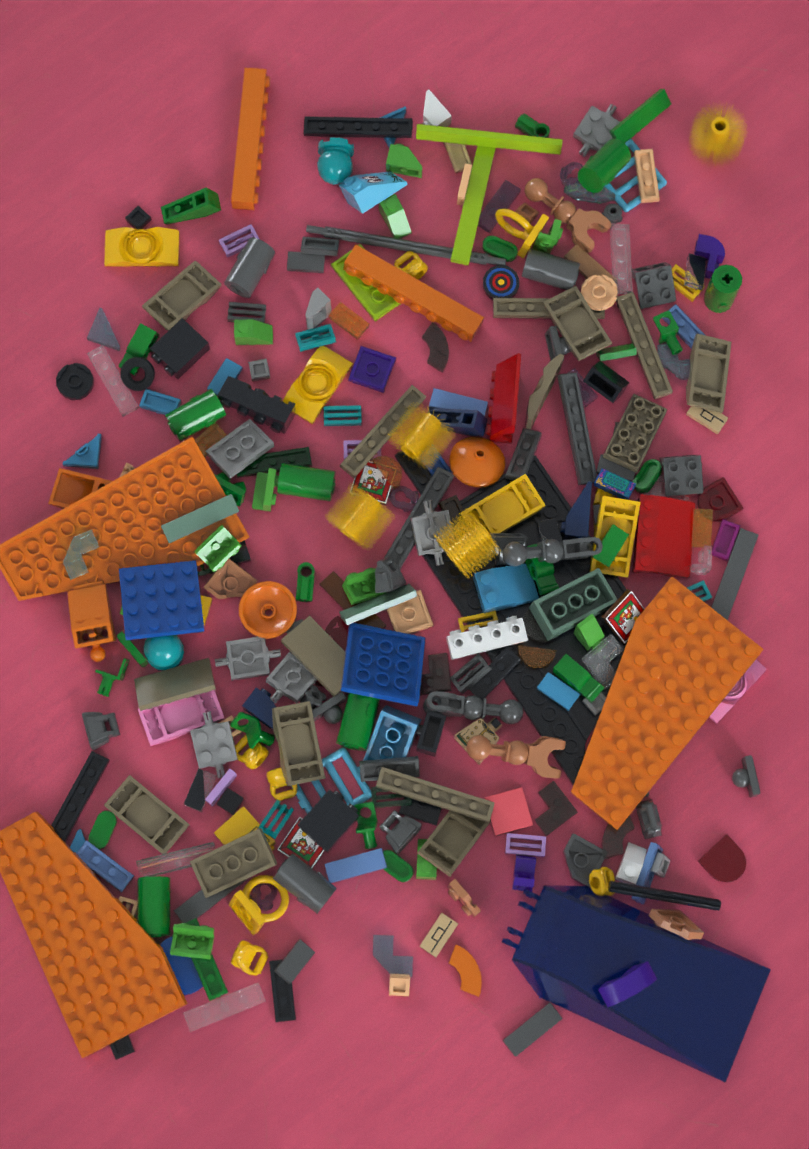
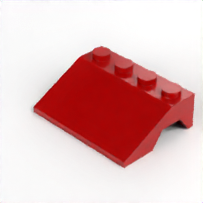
[486,353,521,444]
[633,494,695,578]

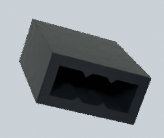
[150,318,210,379]
[298,789,359,853]

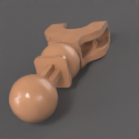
[525,178,611,253]
[466,735,566,779]

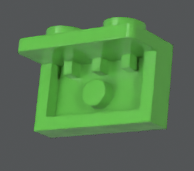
[532,219,563,254]
[252,468,279,512]
[194,525,242,572]
[342,568,387,605]
[170,923,214,959]

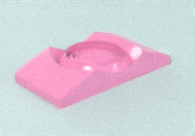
[709,660,767,724]
[138,690,225,746]

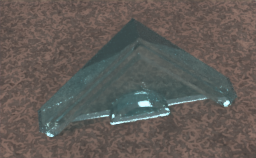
[87,308,121,351]

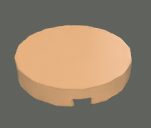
[581,275,618,311]

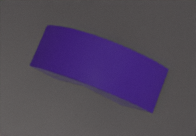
[598,961,657,1007]

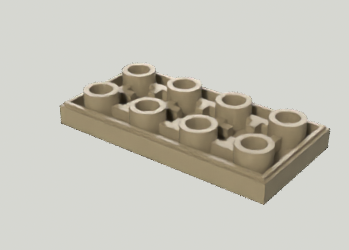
[603,394,668,473]
[281,615,345,696]
[134,658,216,711]

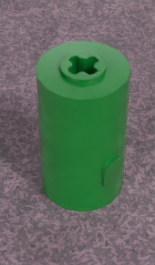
[578,139,631,193]
[704,265,742,313]
[165,389,226,441]
[277,463,336,501]
[336,693,380,751]
[138,876,170,937]

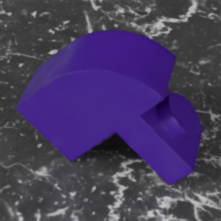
[694,234,725,279]
[512,855,536,892]

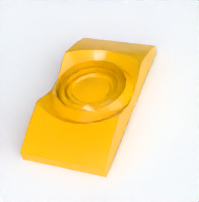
[104,227,179,266]
[283,346,353,424]
[460,474,546,534]
[590,496,640,578]

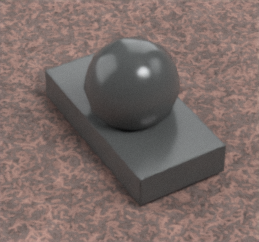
[545,326,570,361]
[312,692,346,724]
[732,755,760,798]

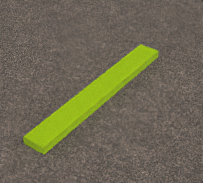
[416,124,563,155]
[451,146,496,266]

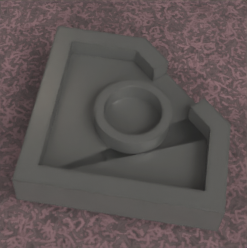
[563,833,608,888]

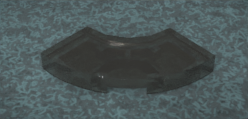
[422,322,449,373]
[602,815,634,860]

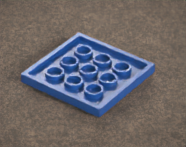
[119,560,204,640]
[340,623,425,706]

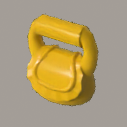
[394,251,428,280]
[235,735,269,770]
[266,767,297,801]
[589,867,615,896]
[231,940,268,976]

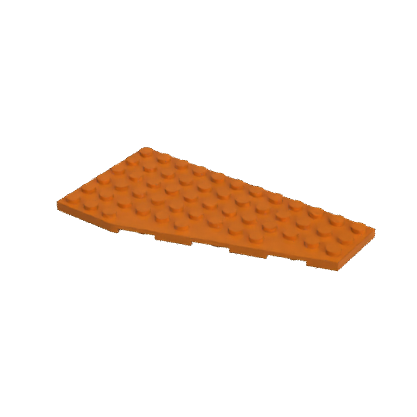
[0,436,250,601]
[571,577,764,831]
[0,812,188,1058]

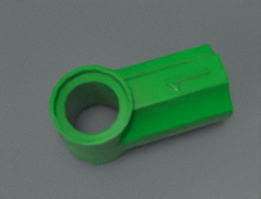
[515,113,550,138]
[296,562,315,602]

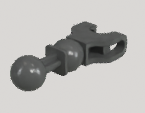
[503,537,603,566]
[423,691,524,724]

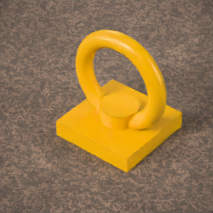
[495,208,549,258]
[229,875,289,936]

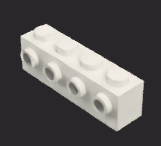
[446,616,528,660]

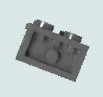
[630,262,676,309]
[660,455,703,496]

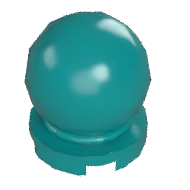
[317,137,354,185]
[143,635,184,671]

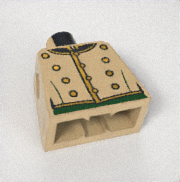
[454,717,502,765]

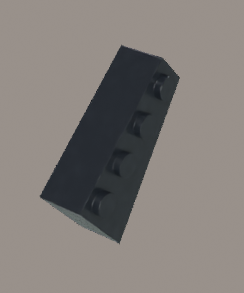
[218,376,295,434]

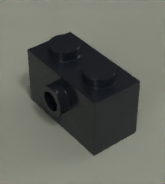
[583,361,630,403]
[416,711,446,757]

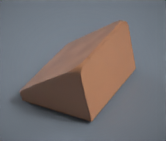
[512,202,539,228]

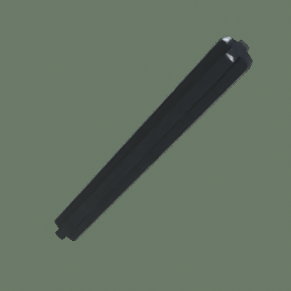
[608,881,721,910]

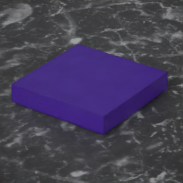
[348,346,396,393]

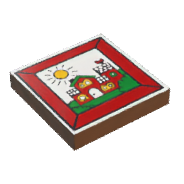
[350,461,397,505]
[602,589,644,644]
[277,817,324,869]

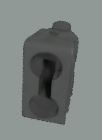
[490,533,529,565]
[375,556,406,593]
[82,712,120,751]
[636,799,662,839]
[379,810,422,854]

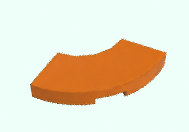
[448,944,482,997]

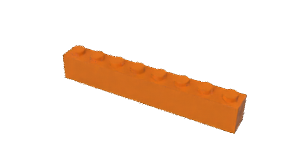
[231,68,270,210]
[344,245,484,342]

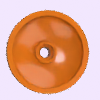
[449,436,505,488]
[239,581,297,639]

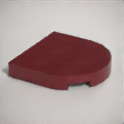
[698,477,744,522]
[698,834,746,882]

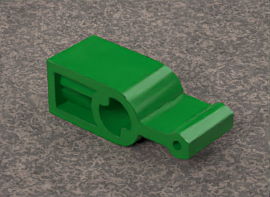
[118,323,160,376]
[525,544,559,595]
[553,654,605,703]

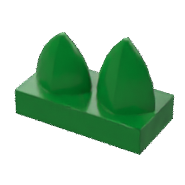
[214,472,246,507]

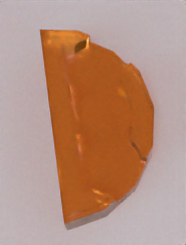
[372,456,402,490]
[518,645,557,668]

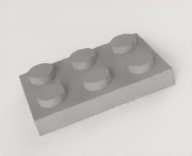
[206,419,274,479]

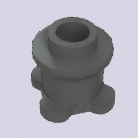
[602,204,623,228]
[300,685,326,710]

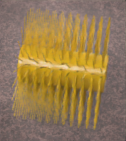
[689,103,747,168]
[387,402,456,469]
[325,483,395,550]
[434,509,501,578]

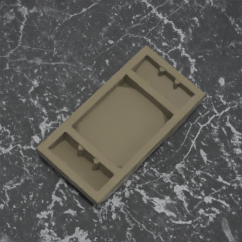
[142,260,222,331]
[543,286,612,361]
[686,333,731,413]
[525,354,564,430]
[272,701,326,786]
[104,775,190,856]
[417,810,491,877]

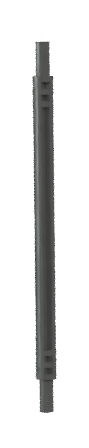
[306,225,506,265]

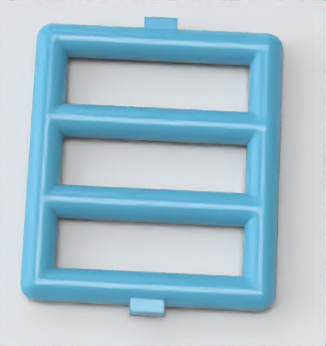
[604,139,667,212]
[291,747,373,814]

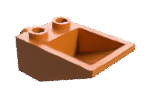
[48,468,112,509]
[67,584,117,662]

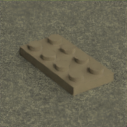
[190,828,278,898]

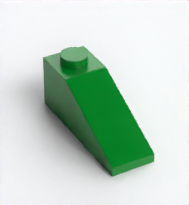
[161,187,221,224]

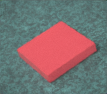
[484,787,533,836]

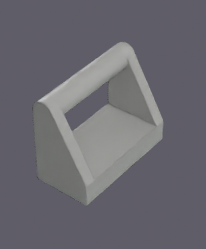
[305,288,332,330]

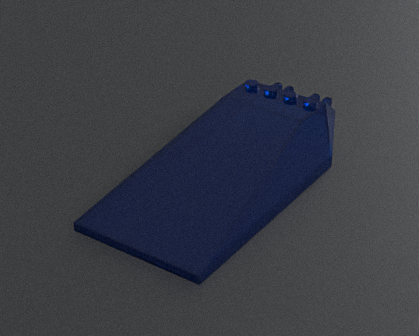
[502,885,771,1082]

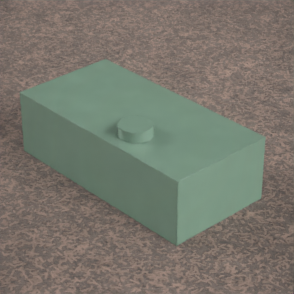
[529,568,618,641]

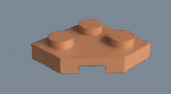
[204,558,258,599]
[448,879,481,917]
[649,909,704,940]

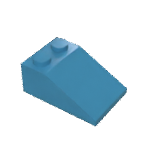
[473,564,539,613]
[363,705,422,761]

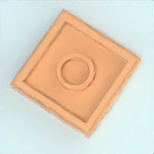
[387,590,433,634]

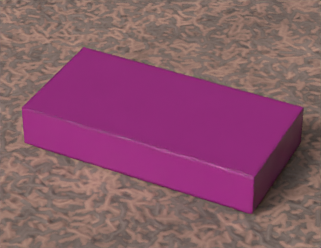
[709,519,741,561]

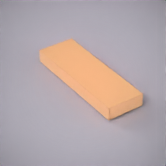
[634,149,660,203]

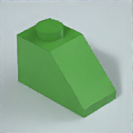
[386,144,423,178]
[379,194,412,239]
[234,319,273,345]
[573,614,605,651]
[416,839,437,880]

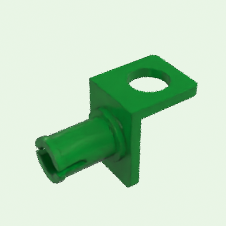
[653,311,683,355]
[95,658,130,697]
[230,712,275,749]
[354,801,378,849]

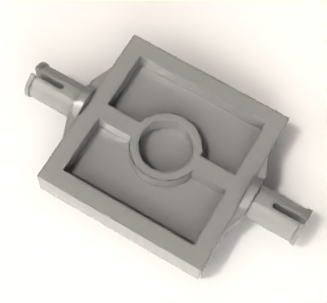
[573,104,620,157]
[410,500,454,566]
[215,637,281,681]
[266,652,317,704]
[190,711,238,778]

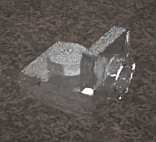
[691,545,712,575]

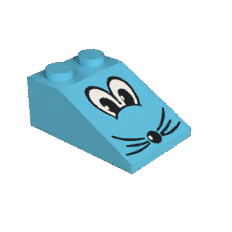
[339,171,408,214]

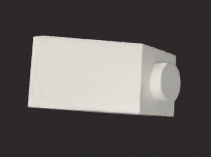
[423,90,452,127]
[615,842,647,885]

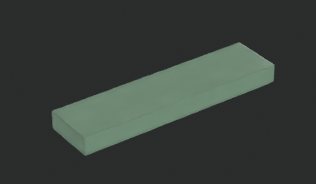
[161,494,239,543]
[339,584,417,625]

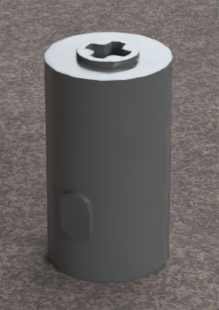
[224,238,275,298]
[522,248,580,290]
[273,854,337,914]

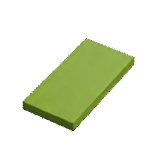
[331,244,400,322]

